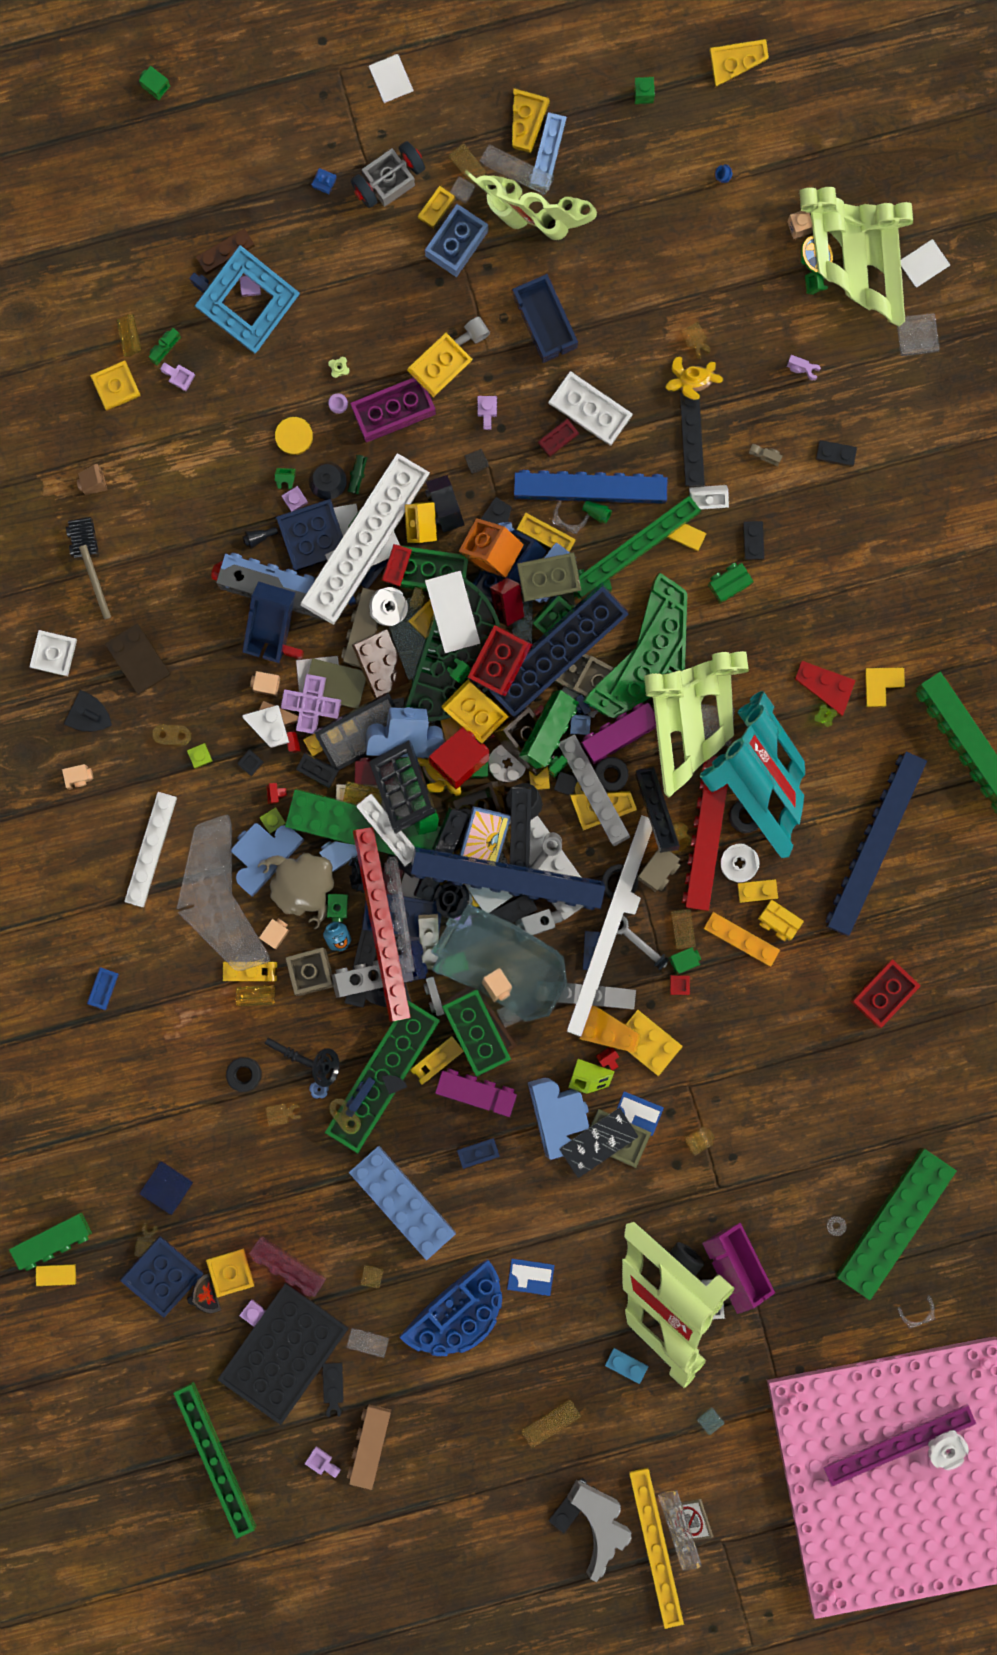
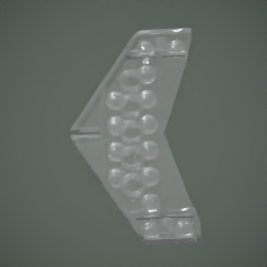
[177,815,270,971]

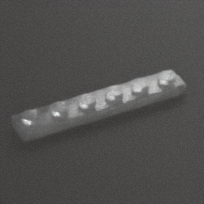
[384,856,415,974]

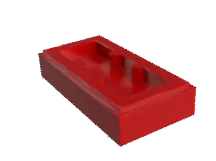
[382,544,412,586]

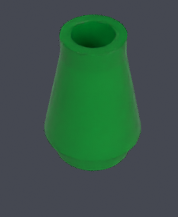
[582,500,612,524]

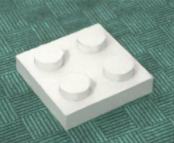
[30,630,77,677]

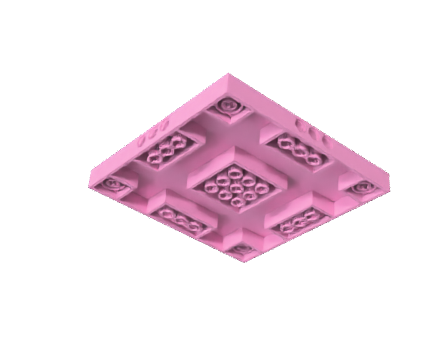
[767,1336,997,1619]

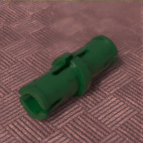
[347,455,368,495]

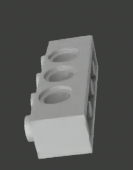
[331,955,414,998]

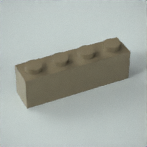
[341,588,379,668]

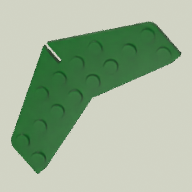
[583,573,687,718]

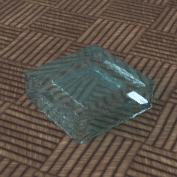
[697,1407,725,1436]

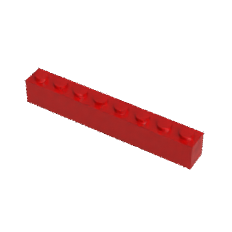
[682,756,728,911]

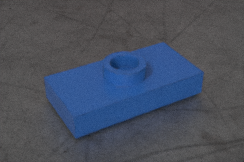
[87,967,119,1010]

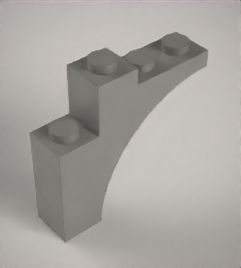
[536,981,636,1009]
[567,1480,632,1582]

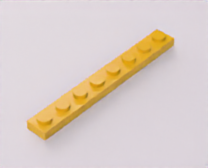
[629,1468,684,1629]

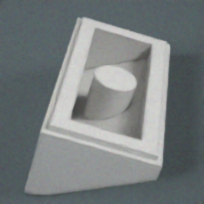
[689,485,729,509]

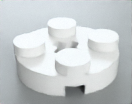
[369,587,408,626]
[488,745,526,783]
[720,844,759,882]
[928,1430,969,1470]

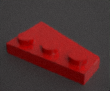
[795,661,856,716]

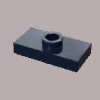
[583,931,601,970]

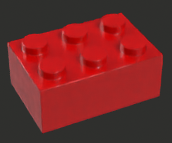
[468,625,532,696]
[850,959,921,1028]

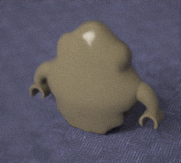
[258,853,334,929]

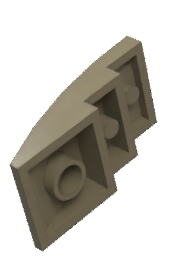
[554,654,614,697]

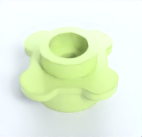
[329,357,350,378]

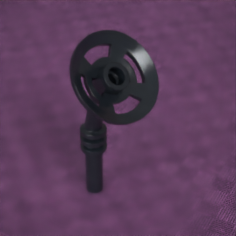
[265,1037,339,1087]

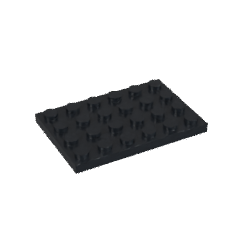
[218,1283,349,1425]

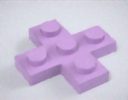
[281,674,341,734]

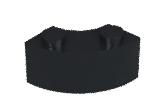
[425,475,465,533]

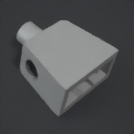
[515,909,563,940]

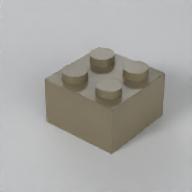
[638,848,680,892]
[286,948,334,996]

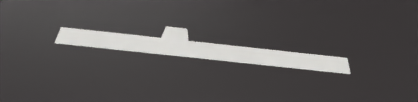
[567,815,652,1036]

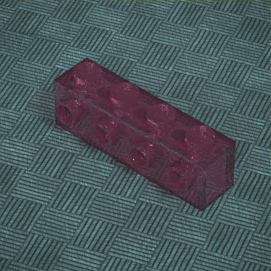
[249,1236,327,1297]

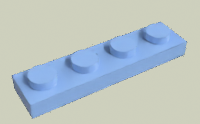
[530,113,566,191]

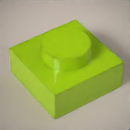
[187,743,212,769]
[260,807,286,834]

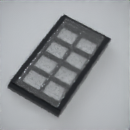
[314,693,396,770]
[370,740,436,833]

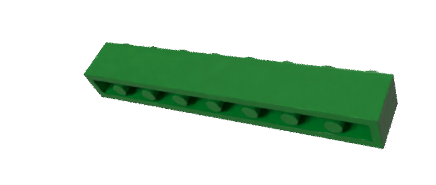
[173,1382,256,1539]

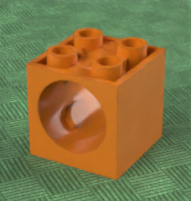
[459,518,524,578]

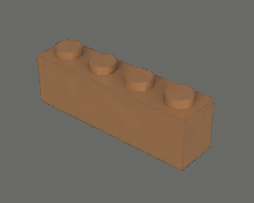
[347,1404,391,1490]

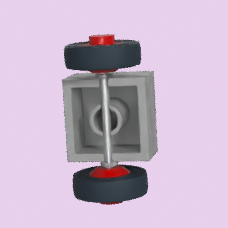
[351,141,425,208]

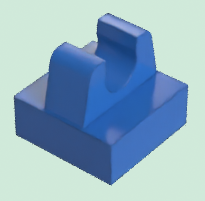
[312,168,337,194]

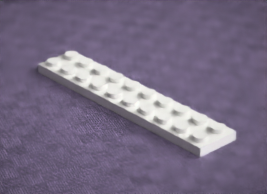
[301,453,430,625]

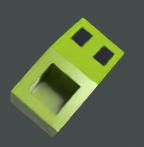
[568,1059,615,1094]

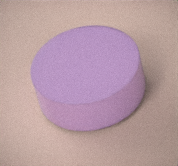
[328,394,348,414]

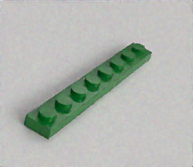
[575,496,701,600]

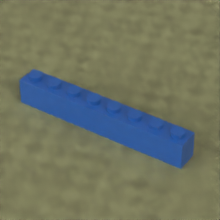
[514,470,667,504]

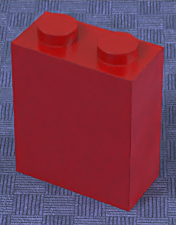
[429,727,489,789]

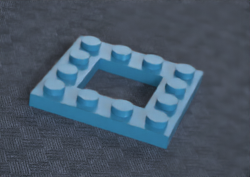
[194,245,300,354]

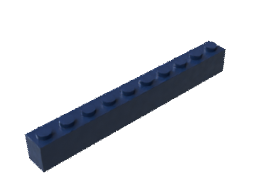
[825,751,927,936]
[410,847,606,910]

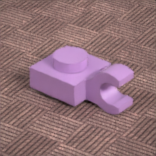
[787,355,821,380]
[160,363,195,391]
[478,396,497,430]
[305,1446,341,1478]

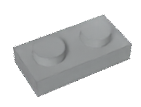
[424,977,445,1016]

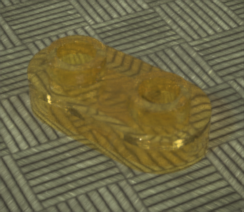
[152,725,191,746]
[329,1099,361,1134]

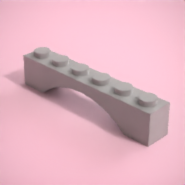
[559,734,630,846]

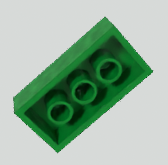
[387,546,469,592]
[442,990,511,1077]

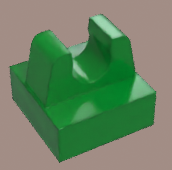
[805,272,828,294]
[275,468,296,489]
[447,659,472,684]

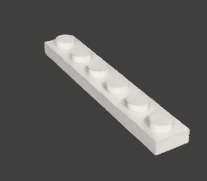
[124,792,177,907]

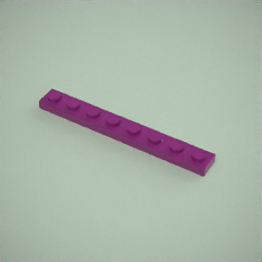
[823,1404,976,1486]

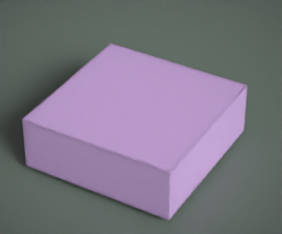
[240,276,261,297]

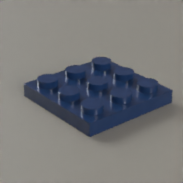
[276,499,343,571]
[120,1235,203,1318]

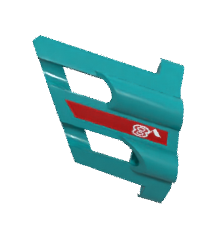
[700,691,805,858]

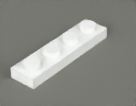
[356,794,415,866]

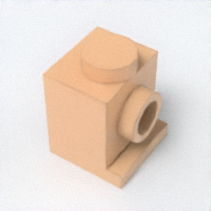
[62,764,93,790]

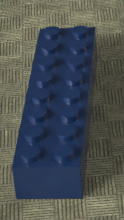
[488,582,628,717]

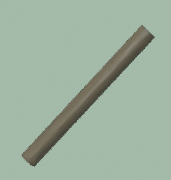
[79,545,111,620]

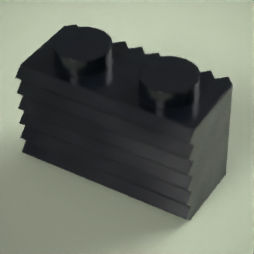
[66,517,99,561]

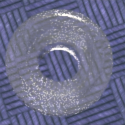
[827,1216,846,1236]

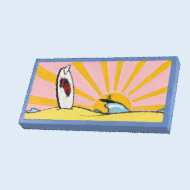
[459,806,511,889]

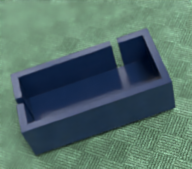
[512,274,578,363]
[243,581,296,663]

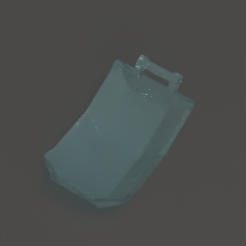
[431,904,567,1022]

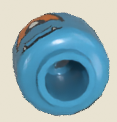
[323,922,351,951]

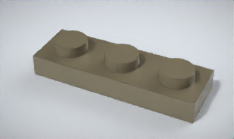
[418,914,440,970]

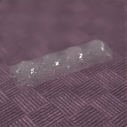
[480,145,554,195]
[658,1490,702,1571]

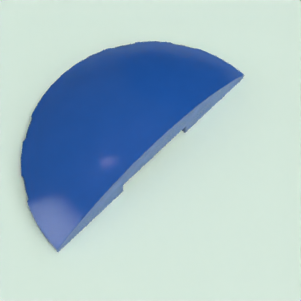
[399,1259,502,1356]

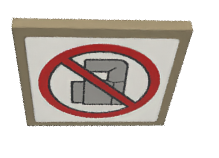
[670,1499,713,1542]

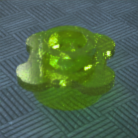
[815,705,837,727]

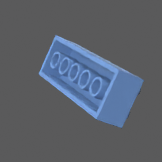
[349,1146,456,1260]

